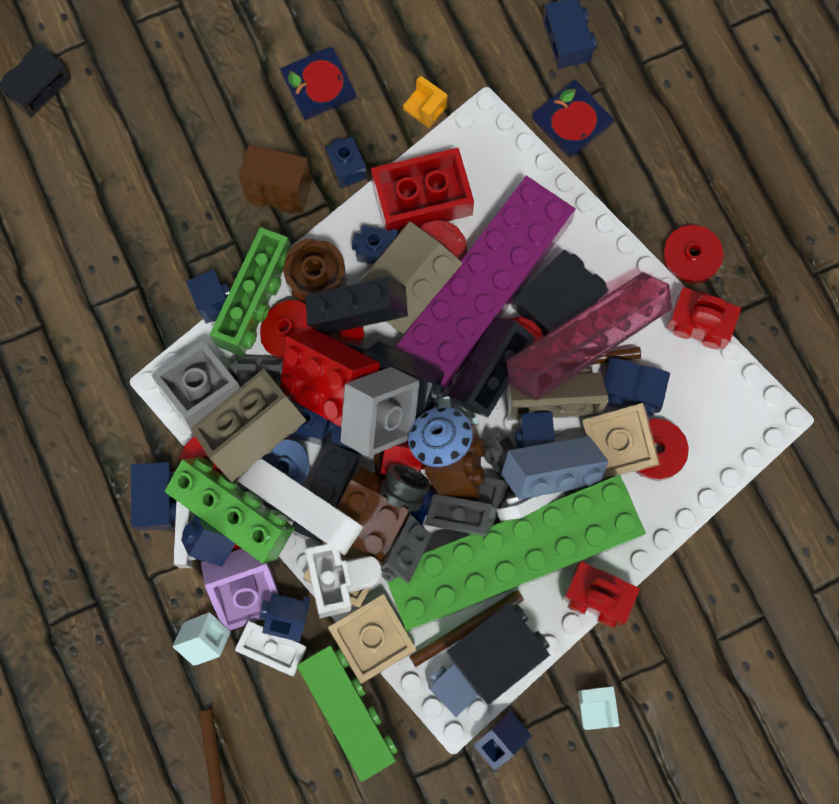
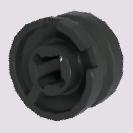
[378,463,431,511]

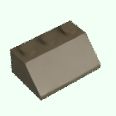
[357,221,462,334]
[190,369,307,482]
[506,369,608,421]

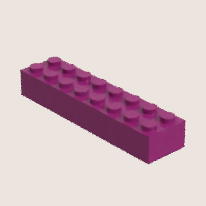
[395,175,576,407]

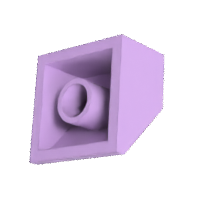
[201,549,280,631]

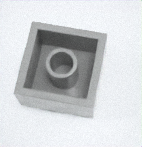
[151,340,240,435]
[341,367,419,457]

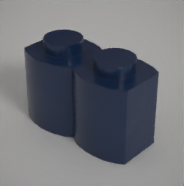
[603,358,670,416]

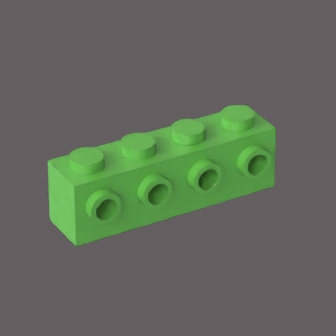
[209,227,291,357]
[164,457,295,564]
[296,645,398,782]

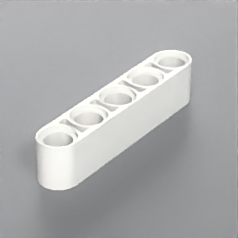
[237,459,364,555]

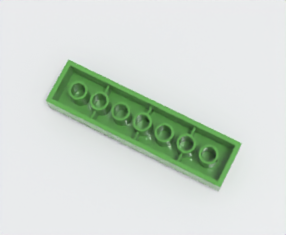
[387,475,646,633]

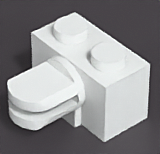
[305,544,381,618]

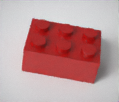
[371,147,474,234]
[280,329,380,428]

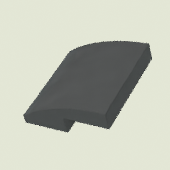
[425,478,508,537]

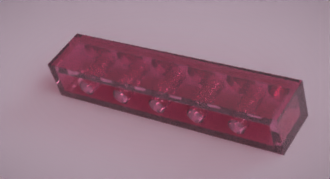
[506,272,672,401]

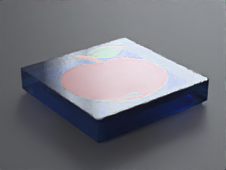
[280,46,357,121]
[532,79,614,159]

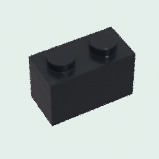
[0,44,71,118]

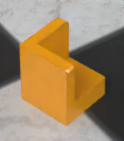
[403,76,448,129]

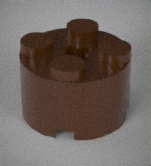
[283,239,347,304]

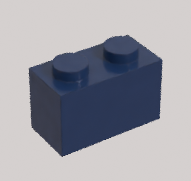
[542,0,597,69]
[131,462,177,531]

